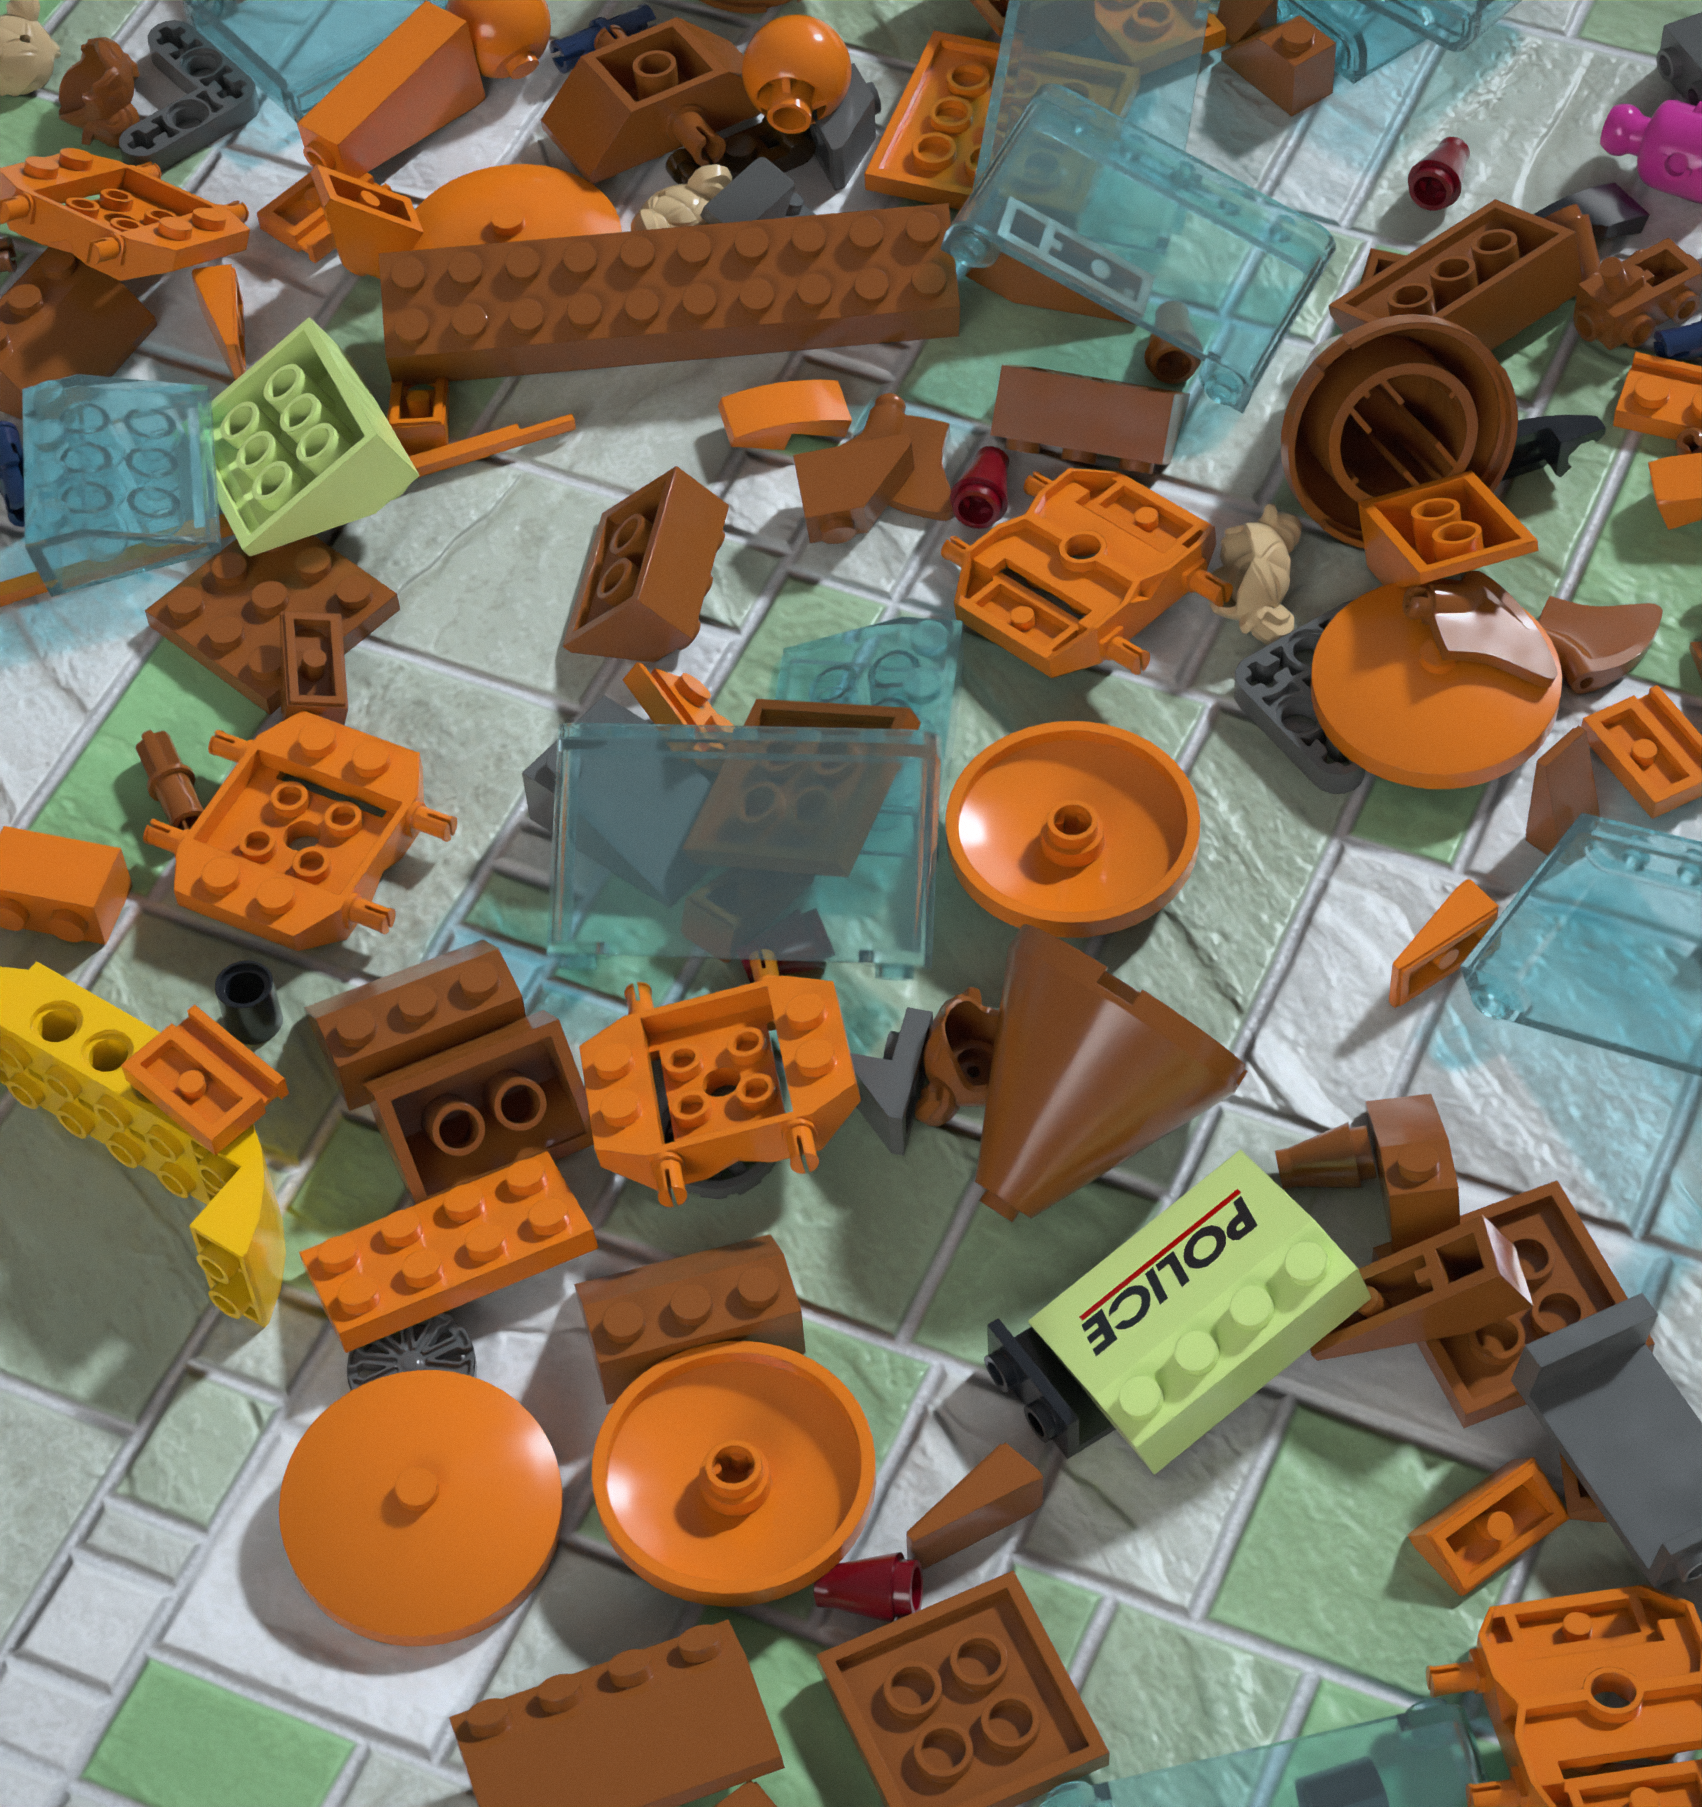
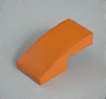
[718,380,852,450]

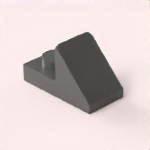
[700,157,816,224]
[851,1007,933,1156]

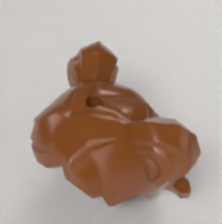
[59,37,140,149]
[915,987,999,1126]

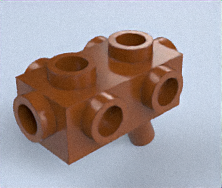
[1573,238,1702,351]

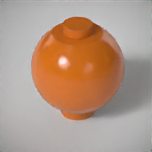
[445,0,551,80]
[742,14,852,134]

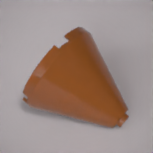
[1280,314,1518,548]
[975,924,1248,1223]

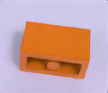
[0,826,133,945]

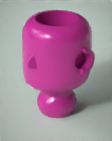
[1600,100,1702,204]

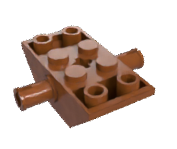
[541,17,761,184]

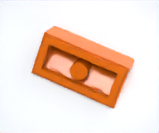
[1407,1457,1570,1596]

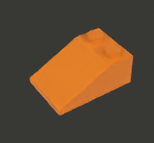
[1358,470,1539,588]

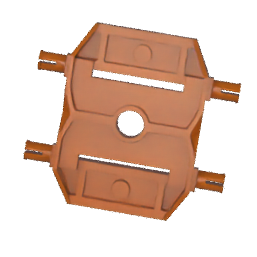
[0,148,250,281]
[941,468,1233,678]
[143,710,458,951]
[579,949,861,1207]
[1426,1584,1702,1807]

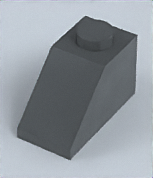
[804,63,881,191]

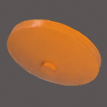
[411,164,622,251]
[1310,578,1562,789]
[945,721,1200,938]
[592,1341,876,1607]
[279,1370,564,1647]

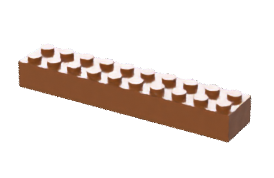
[379,203,960,386]

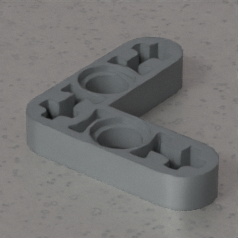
[119,20,260,172]
[1234,600,1365,794]

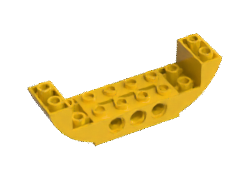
[0,961,286,1328]

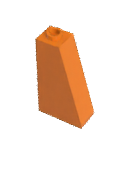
[297,0,486,178]

